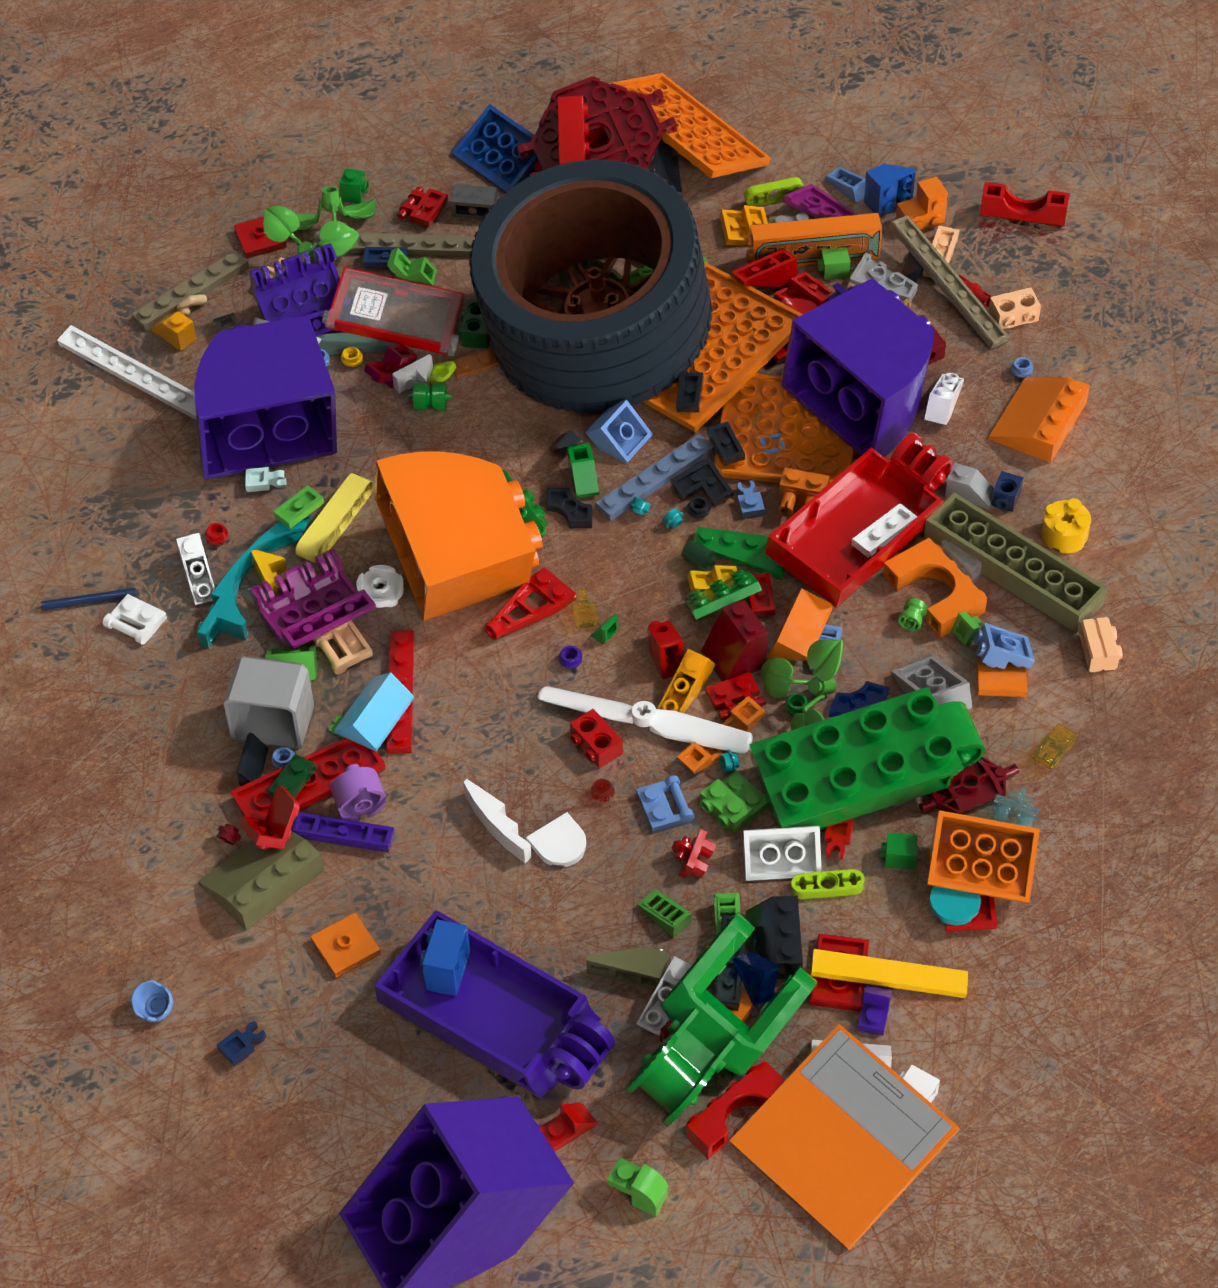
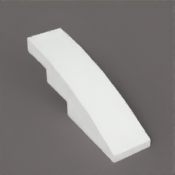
[464,779,531,863]

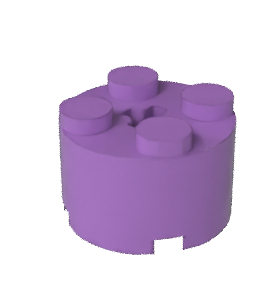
[329,764,386,821]

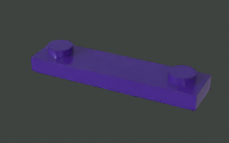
[292,812,395,853]

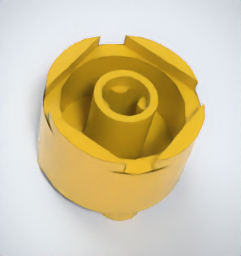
[1041,498,1091,554]

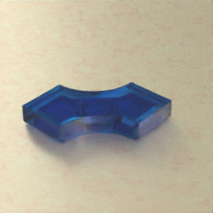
[829,681,890,717]

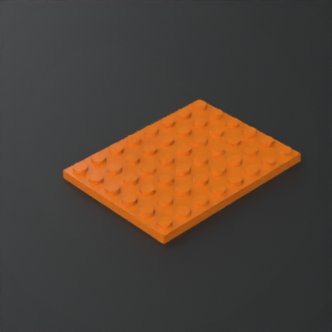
[643,262,803,433]

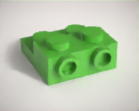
[700,771,769,834]

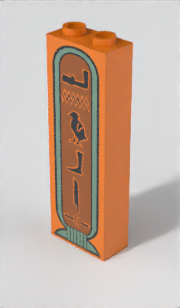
[746,213,882,267]

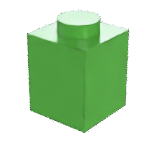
[817,247,850,280]

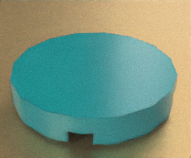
[929,886,981,926]

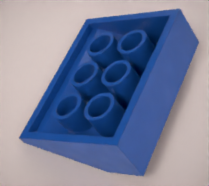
[452,104,538,192]

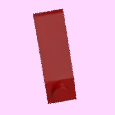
[731,248,797,287]

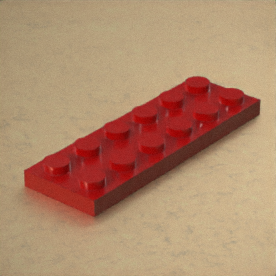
[230,738,386,820]

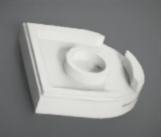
[526,812,586,867]

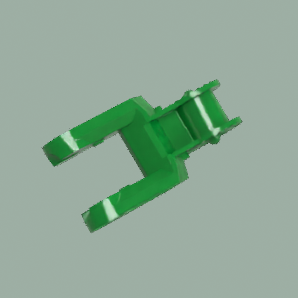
[624,912,817,1127]

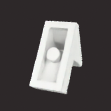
[392,354,433,393]

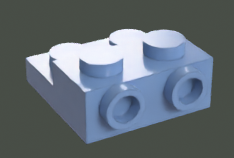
[974,622,1035,669]

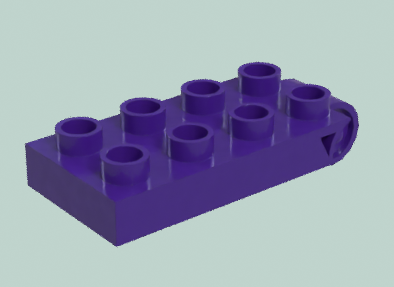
[374,910,615,1099]

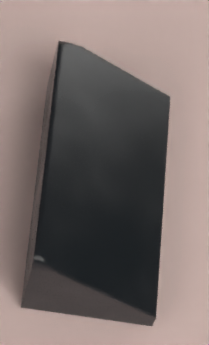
[901,251,922,283]
[549,430,583,452]
[236,733,268,787]

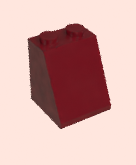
[701,599,768,681]

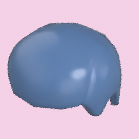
[131,980,174,1023]

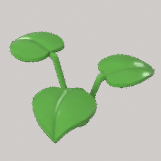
[296,186,376,248]
[263,206,359,277]
[760,639,843,730]

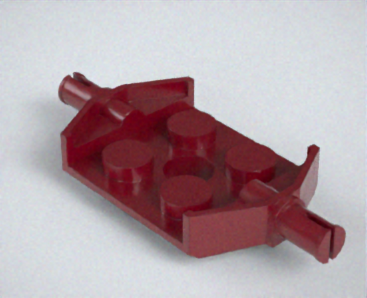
[919,757,1019,814]

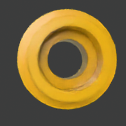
[341,347,363,367]

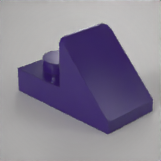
[858,984,893,1036]

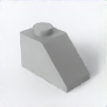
[945,463,994,510]

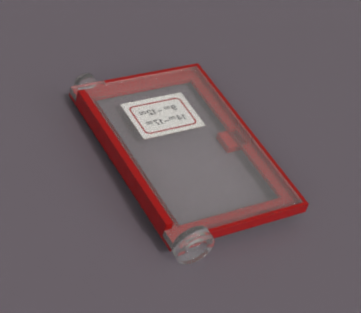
[322,266,464,357]

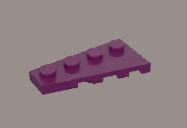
[783,184,858,219]

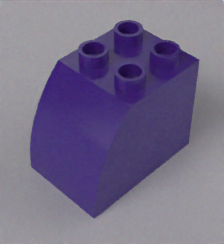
[781,278,934,456]
[194,315,337,480]
[339,1097,574,1288]

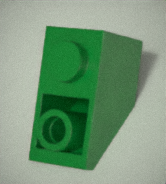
[567,443,599,498]

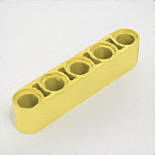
[296,473,374,564]

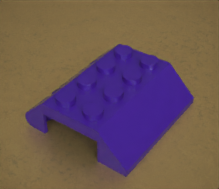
[249,243,360,336]

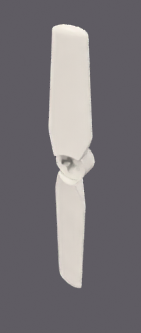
[537,686,753,754]

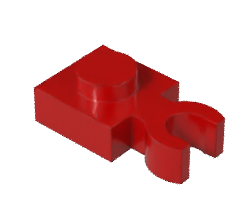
[825,819,854,860]

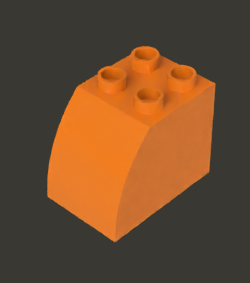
[374,451,543,621]

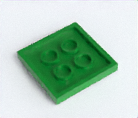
[684,570,762,620]

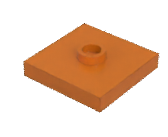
[310,913,381,978]

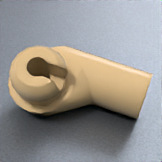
[177,294,207,316]

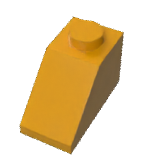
[151,311,197,351]

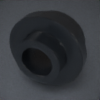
[687,496,710,518]

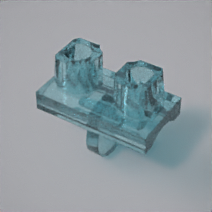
[994,787,1040,827]

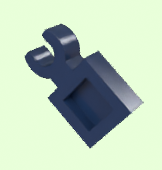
[216,1021,266,1067]

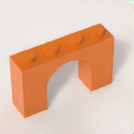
[883,538,987,638]

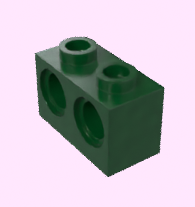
[458,300,490,349]

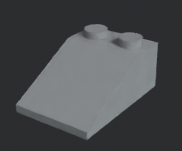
[891,656,972,709]

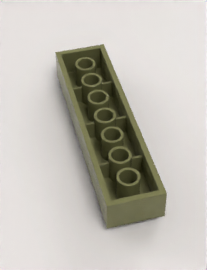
[924,492,1107,633]

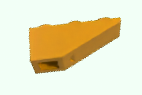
[657,649,716,713]

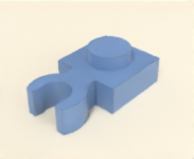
[737,480,765,519]

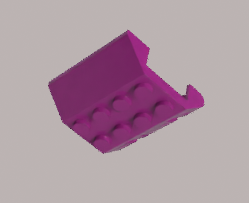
[249,549,376,649]

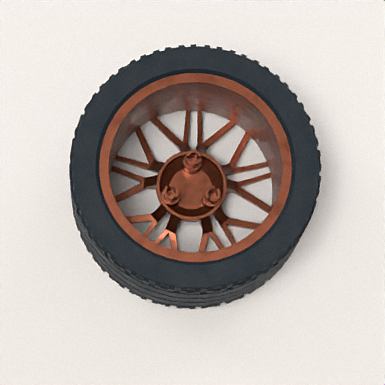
[469,160,712,413]

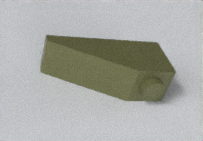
[586,947,670,990]

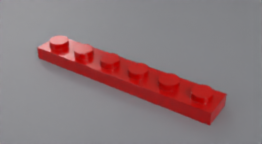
[387,630,415,754]

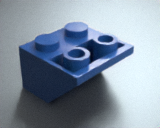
[864,164,916,217]

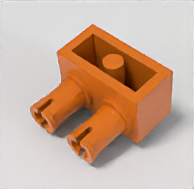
[778,468,830,516]

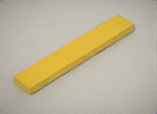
[811,949,968,998]

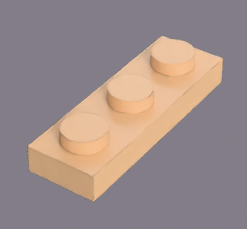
[923,226,959,278]

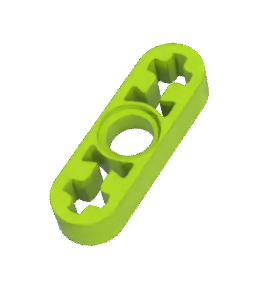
[743,177,804,207]
[791,869,865,899]

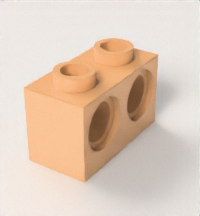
[988,287,1041,329]

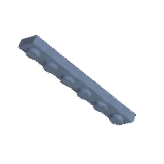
[595,434,714,521]

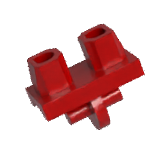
[672,829,716,878]

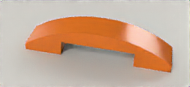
[677,696,765,774]

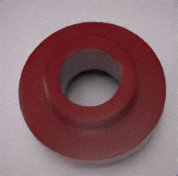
[217,824,241,845]

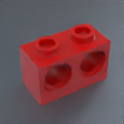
[569,708,623,769]

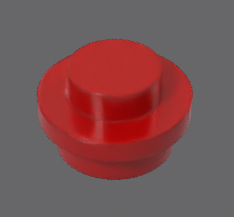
[205,523,228,545]

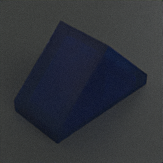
[732,951,780,1007]

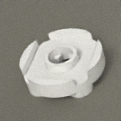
[356,565,404,608]

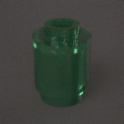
[681,541,717,571]

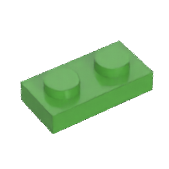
[273,485,324,529]

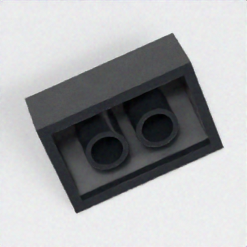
[648,139,682,192]
[746,896,803,980]

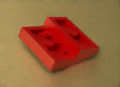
[773,272,835,307]

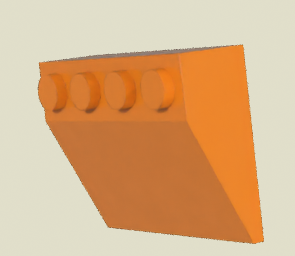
[988,377,1090,463]
[927,810,1040,904]

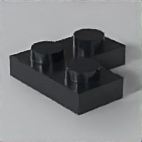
[670,458,734,507]

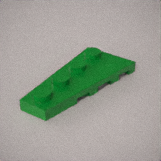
[693,527,784,581]

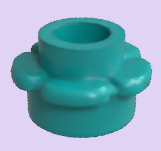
[629,497,651,516]
[662,508,683,529]
[719,750,739,773]

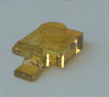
[572,588,599,629]

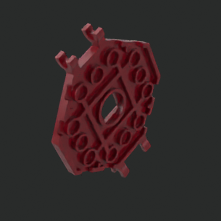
[517,76,677,176]

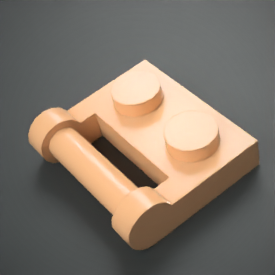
[313,620,373,675]

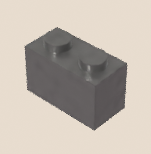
[451,184,498,220]

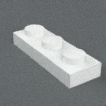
[851,504,917,558]

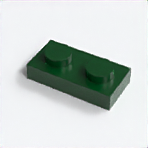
[268,754,317,798]

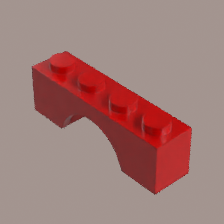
[980,182,1070,226]
[686,1060,786,1159]

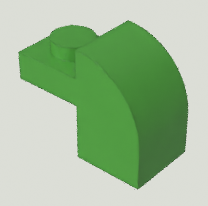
[387,248,437,286]
[607,1157,668,1217]

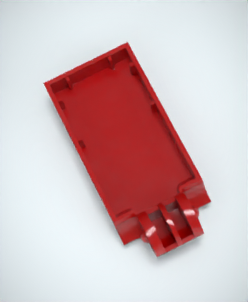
[765,432,954,608]

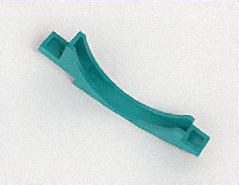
[197,514,311,649]

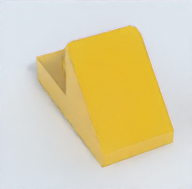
[251,550,287,597]

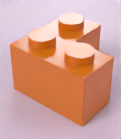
[896,176,948,231]

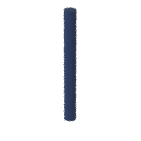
[41,588,137,610]

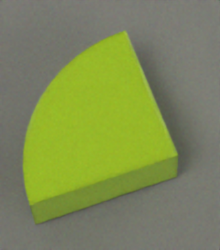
[429,361,456,384]

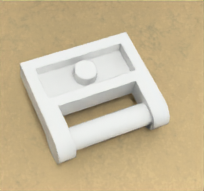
[103,594,167,645]

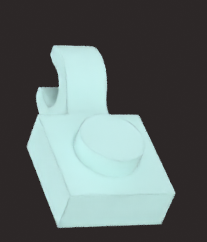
[245,467,287,492]

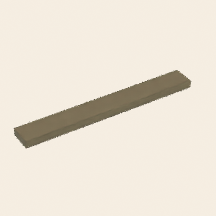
[889,215,1010,349]

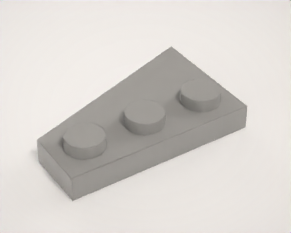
[849,252,918,301]

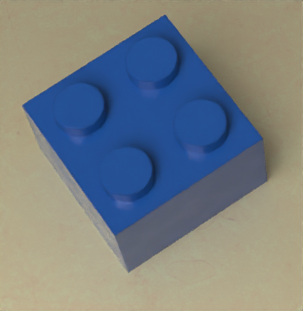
[420,920,470,996]

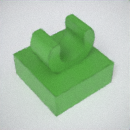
[951,612,983,646]

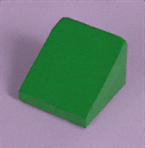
[591,613,619,644]

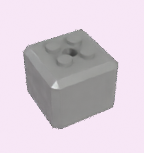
[223,656,314,750]

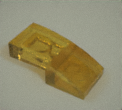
[1031,723,1079,770]

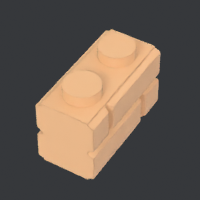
[1079,617,1122,672]

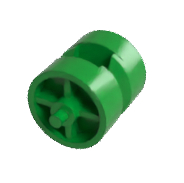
[408,382,453,411]

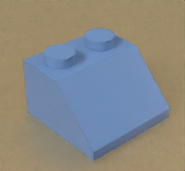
[585,400,653,463]

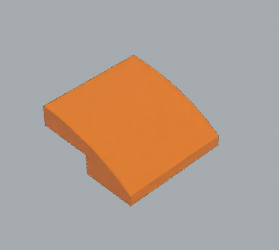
[976,659,1028,697]

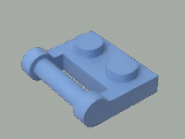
[636,775,695,833]

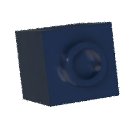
[991,471,1024,512]

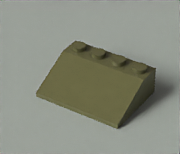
[198,831,324,931]

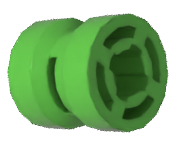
[898,598,928,631]

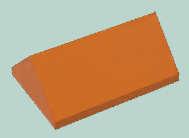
[767,588,833,661]

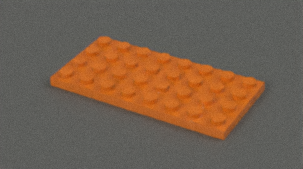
[608,73,771,178]

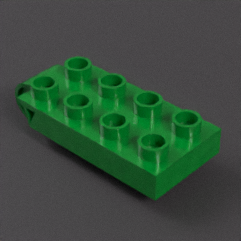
[749,687,986,828]

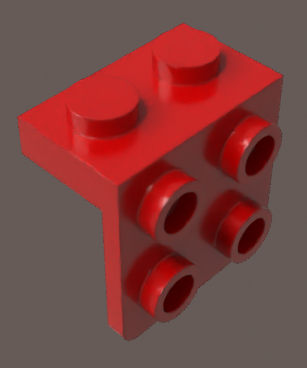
[240,785,299,850]

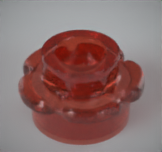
[590,779,615,802]

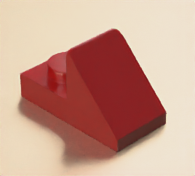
[539,1103,598,1152]

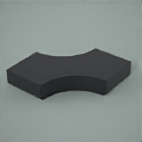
[546,488,592,528]

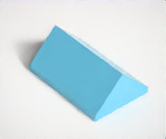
[334,672,414,751]

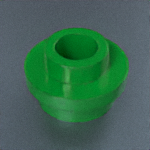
[785,693,809,716]

